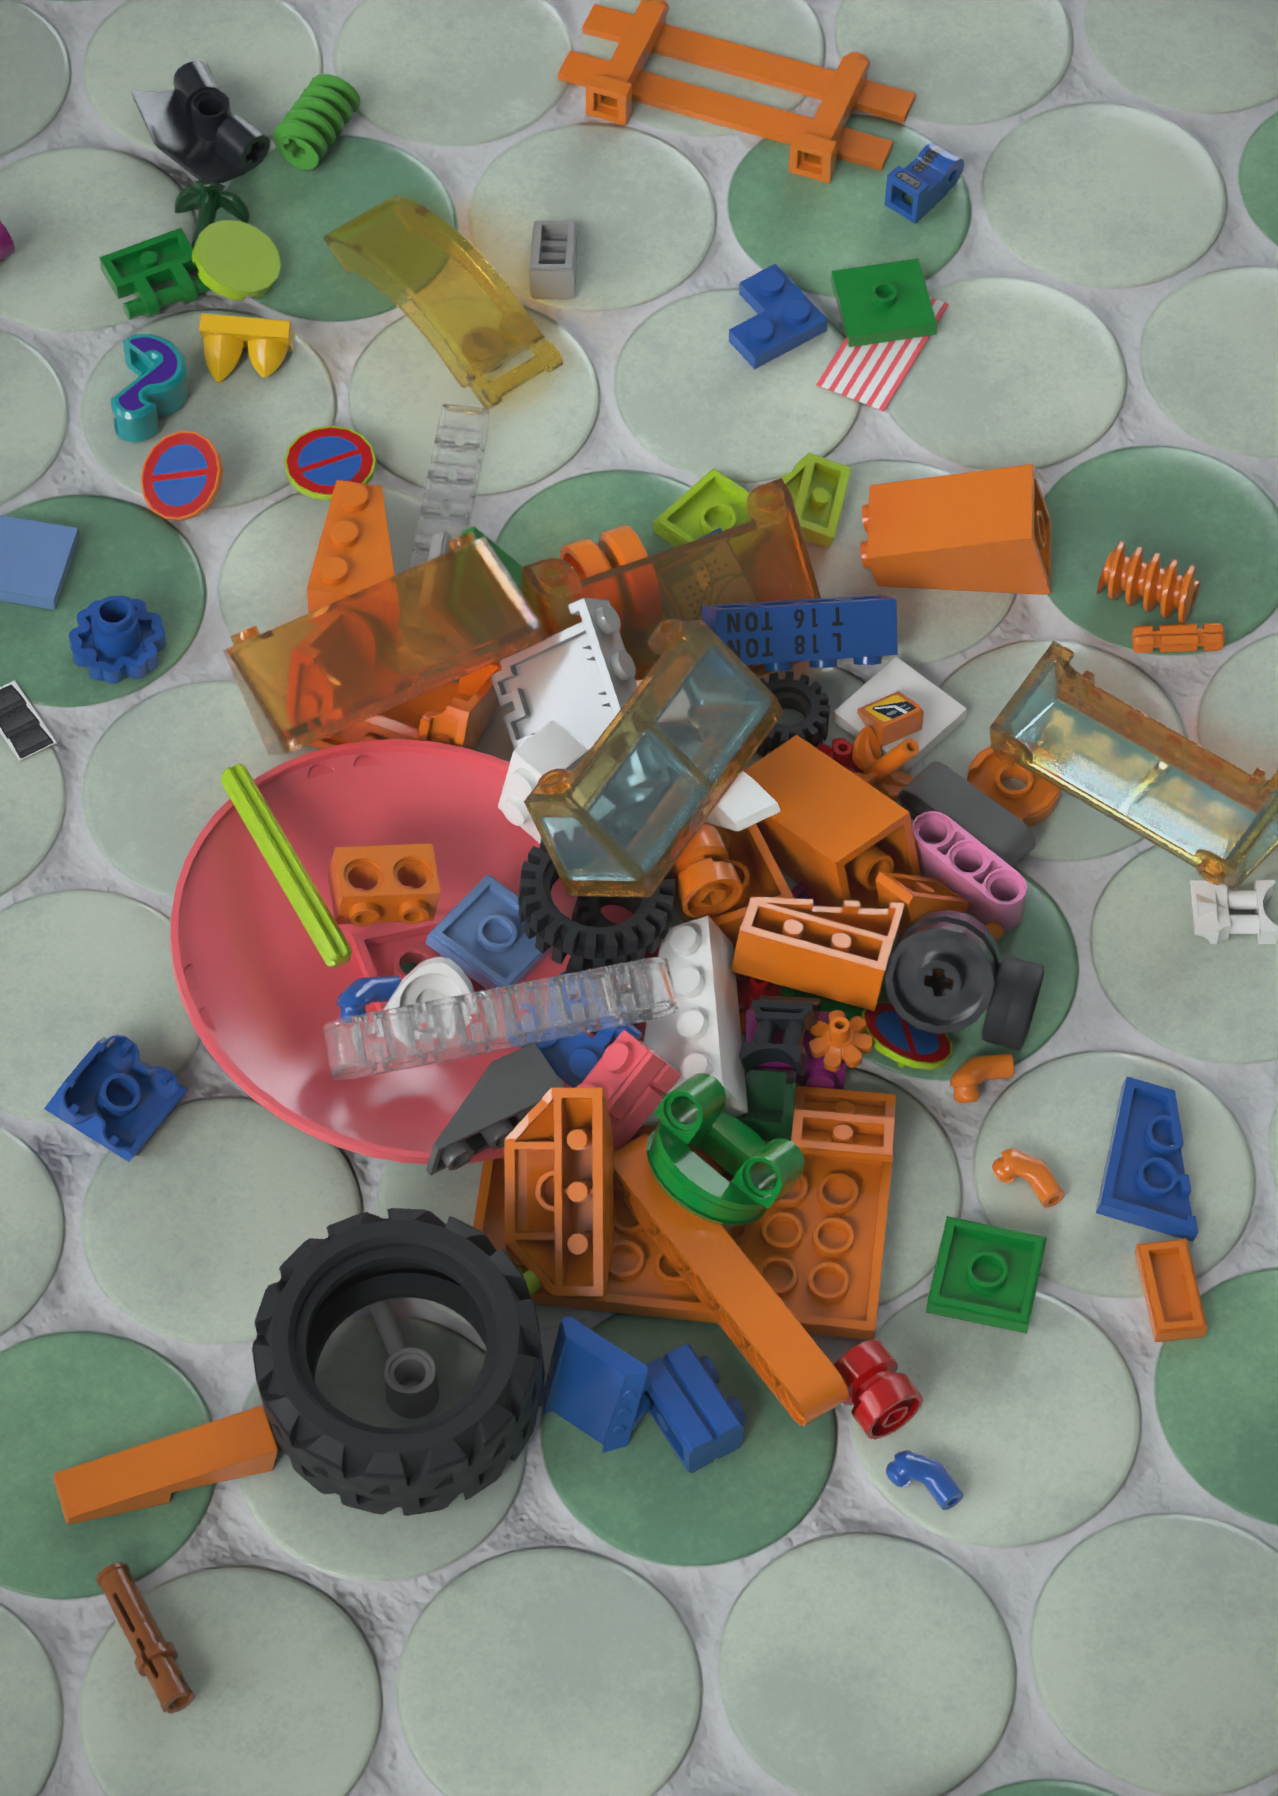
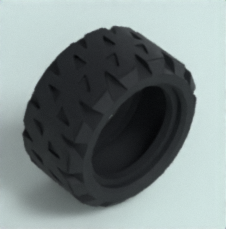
[252,1208,545,1516]

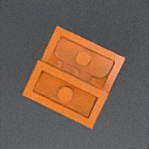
[791,1086,896,1162]

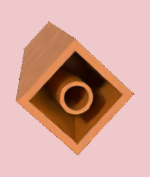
[860,464,1052,595]
[743,735,921,909]

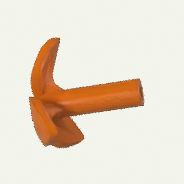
[852,726,919,800]

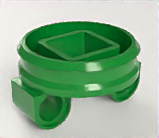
[646,1073,805,1226]

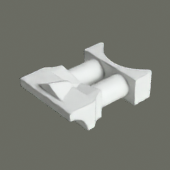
[1189,880,1278,944]

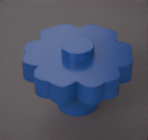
[69,596,166,684]

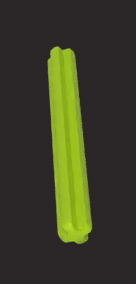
[221,764,352,968]

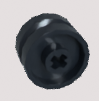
[884,910,1001,1034]

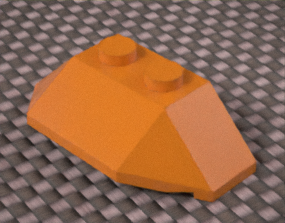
[504,1087,614,1296]

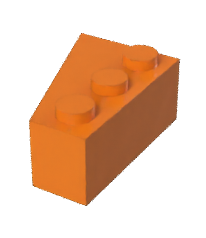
[307,480,401,636]

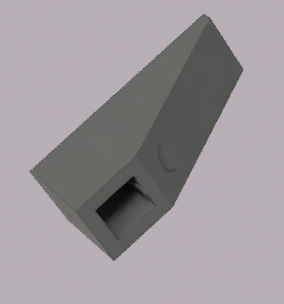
[426,1042,565,1176]

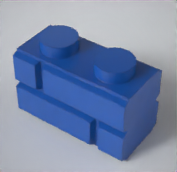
[644,1343,747,1473]

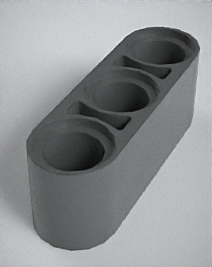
[898,761,1036,868]

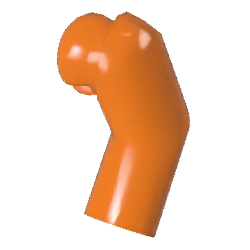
[950,1053,1014,1103]
[992,1148,1065,1208]

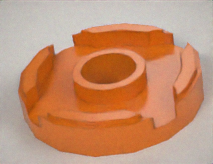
[967,742,1061,827]

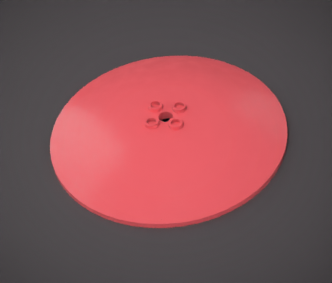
[170,739,662,1164]

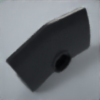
[131,61,270,184]

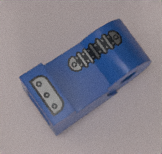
[884,142,964,224]

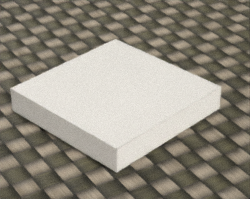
[833,656,967,773]

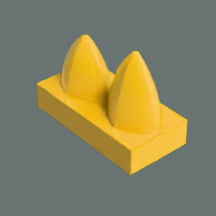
[199,313,295,383]

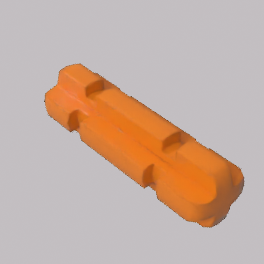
[1131,623,1224,653]

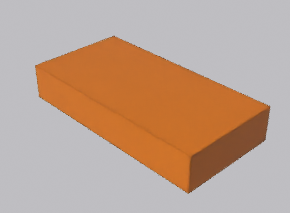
[1135,1238,1207,1343]

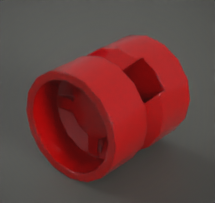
[833,1339,923,1440]

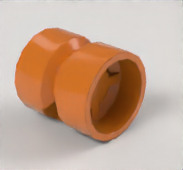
[660,824,743,918]

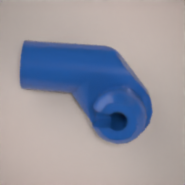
[337,976,401,1023]
[886,1450,964,1510]

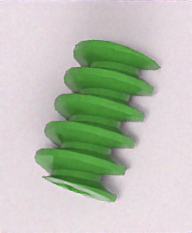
[273,74,361,170]

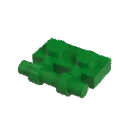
[99,228,211,320]

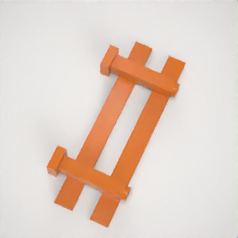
[558,0,916,184]

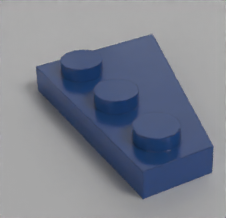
[1096,1076,1198,1242]

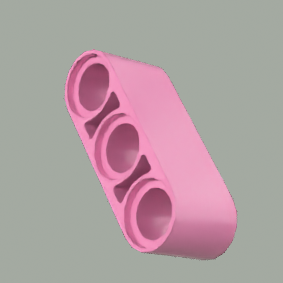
[912,811,1027,931]

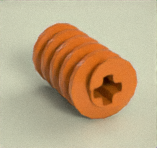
[1096,540,1201,624]

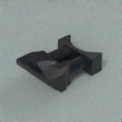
[739,995,822,1076]

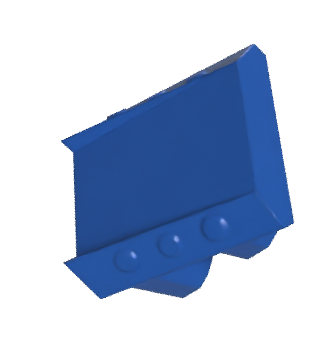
[44,1035,189,1162]
[543,1316,651,1453]

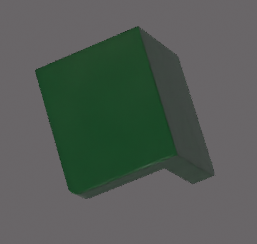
[742,1067,797,1141]

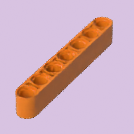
[614,1134,849,1426]

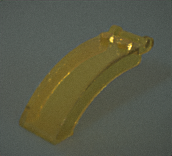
[323,194,563,409]

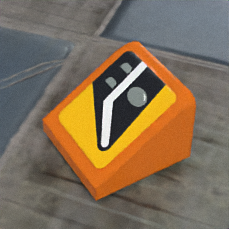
[857,691,924,747]

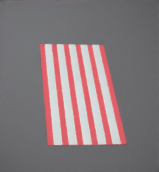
[816,296,949,412]

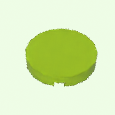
[192,220,281,301]

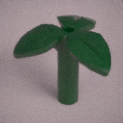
[174,180,250,249]

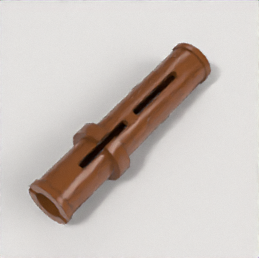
[96,1562,195,1714]

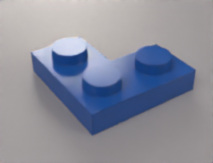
[729,263,828,370]

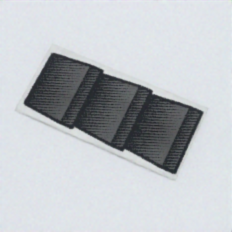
[0,680,57,761]

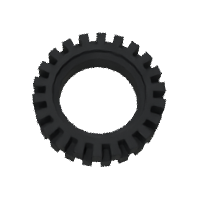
[518,821,675,972]

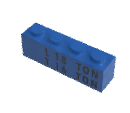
[702,594,898,674]

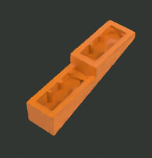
[53,1405,278,1525]

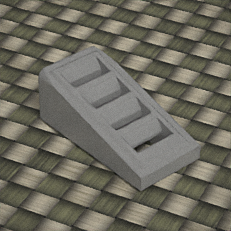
[529,220,578,299]

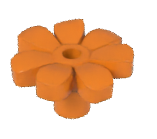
[808,1010,873,1072]

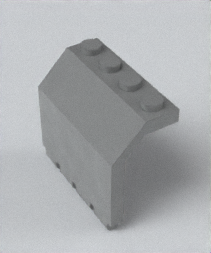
[490,598,669,820]

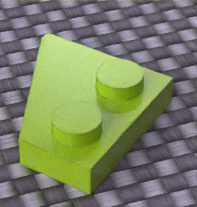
[746,452,851,548]

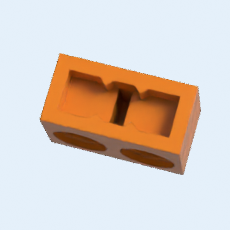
[328,843,441,927]

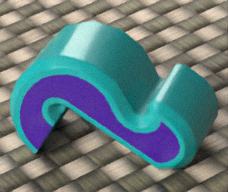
[111,334,190,443]

